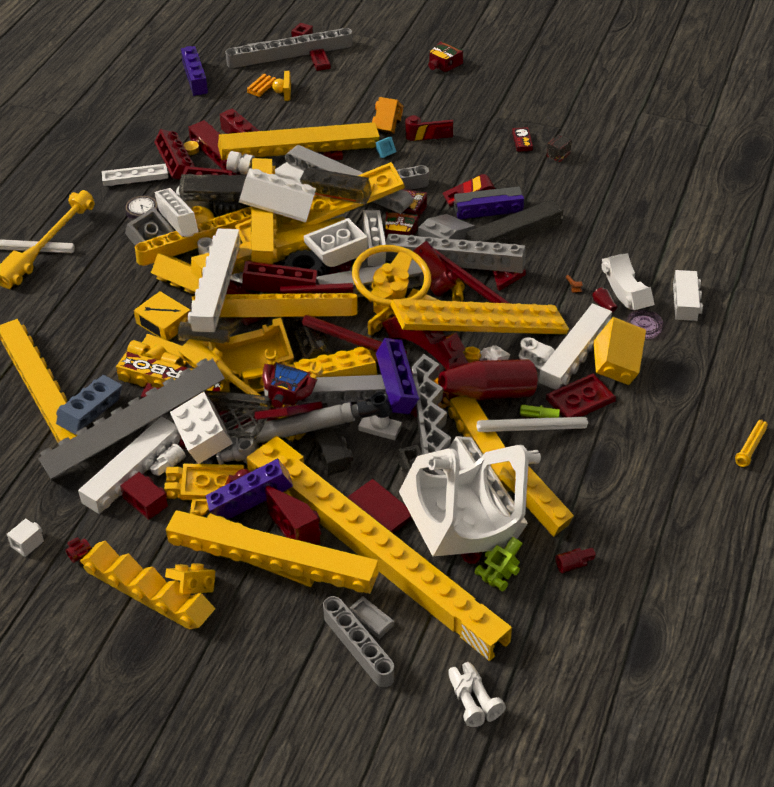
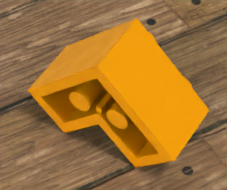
[372,97,404,134]

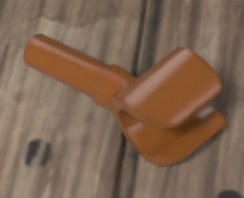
[566,275,582,292]

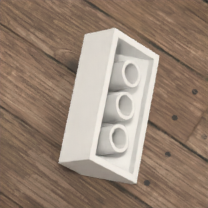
[239,168,316,222]

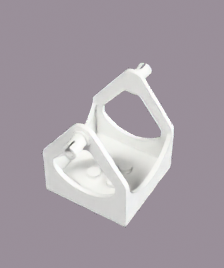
[399,445,541,557]

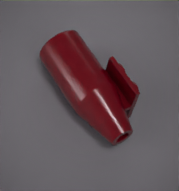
[438,359,538,402]

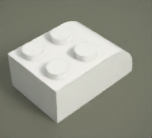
[304,218,368,267]

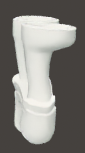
[449,662,506,727]

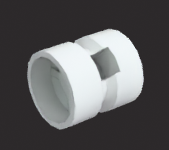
[226,151,255,176]

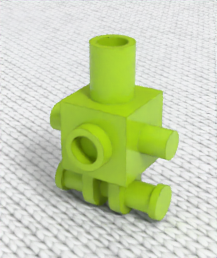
[475,536,523,591]

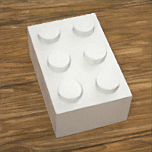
[170,392,233,464]

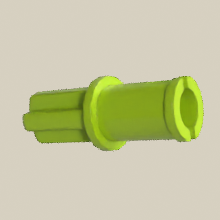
[520,405,560,418]

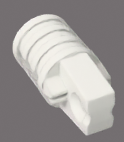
[150,444,186,476]

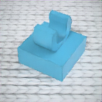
[375,137,396,158]

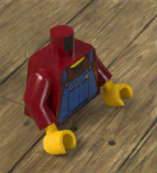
[262,349,324,408]

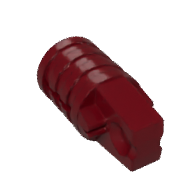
[555,548,596,573]

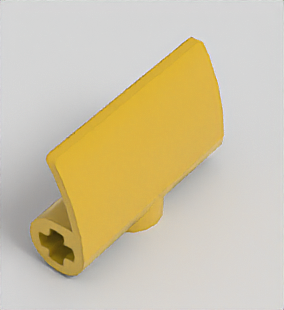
[127,334,187,367]

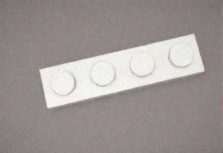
[102,164,168,186]

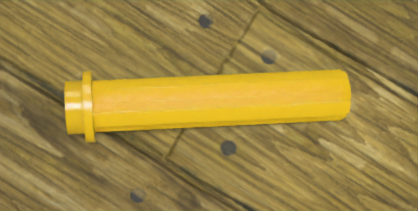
[735,420,768,467]

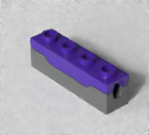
[454,186,524,219]

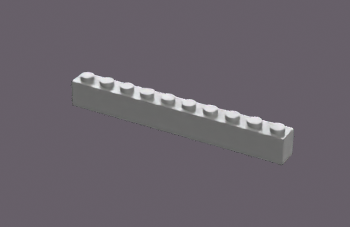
[38,358,224,480]

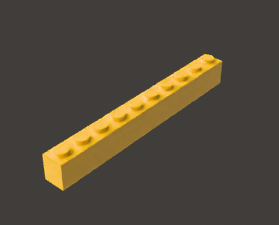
[218,122,380,160]
[251,158,277,264]
[191,216,345,280]
[0,319,77,442]
[166,510,379,594]

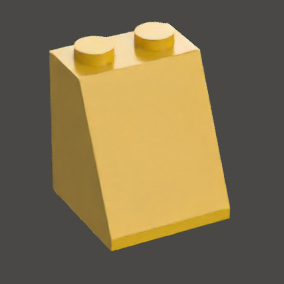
[593,317,646,385]

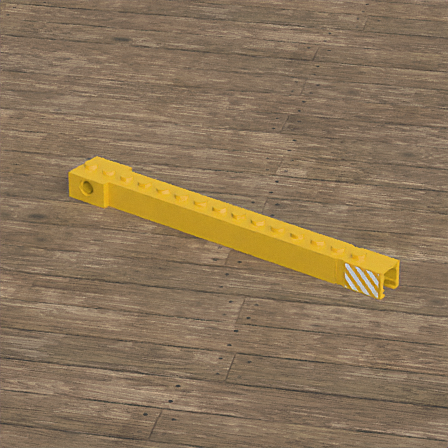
[246,436,512,661]

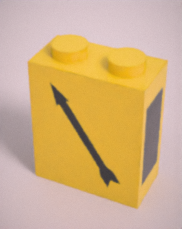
[134,292,191,341]

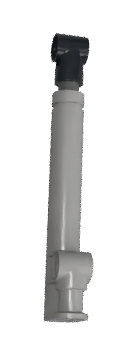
[216,391,392,465]

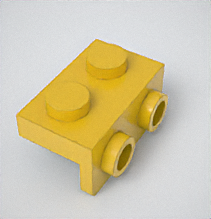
[165,563,215,594]

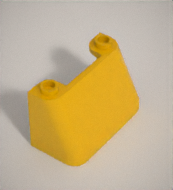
[208,318,294,383]

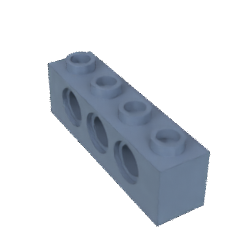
[56,375,122,435]

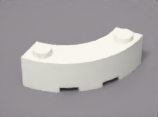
[602,253,655,310]

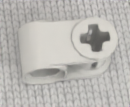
[519,337,555,369]

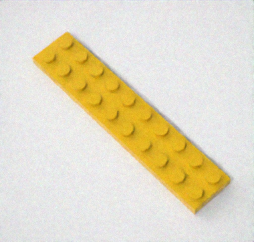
[235,162,405,243]
[391,299,569,334]

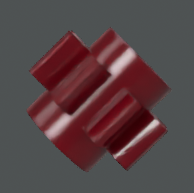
[65,537,92,564]

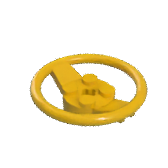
[352,245,431,307]

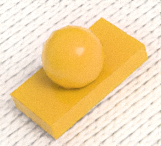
[272,71,291,101]

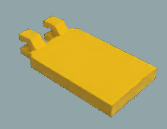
[164,464,244,500]

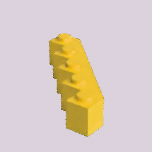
[80,540,215,629]

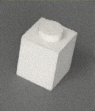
[7,519,44,557]

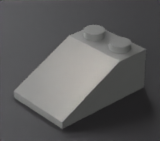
[125,208,174,245]
[418,214,475,240]

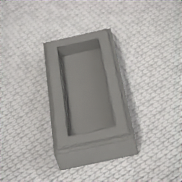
[349,597,395,639]

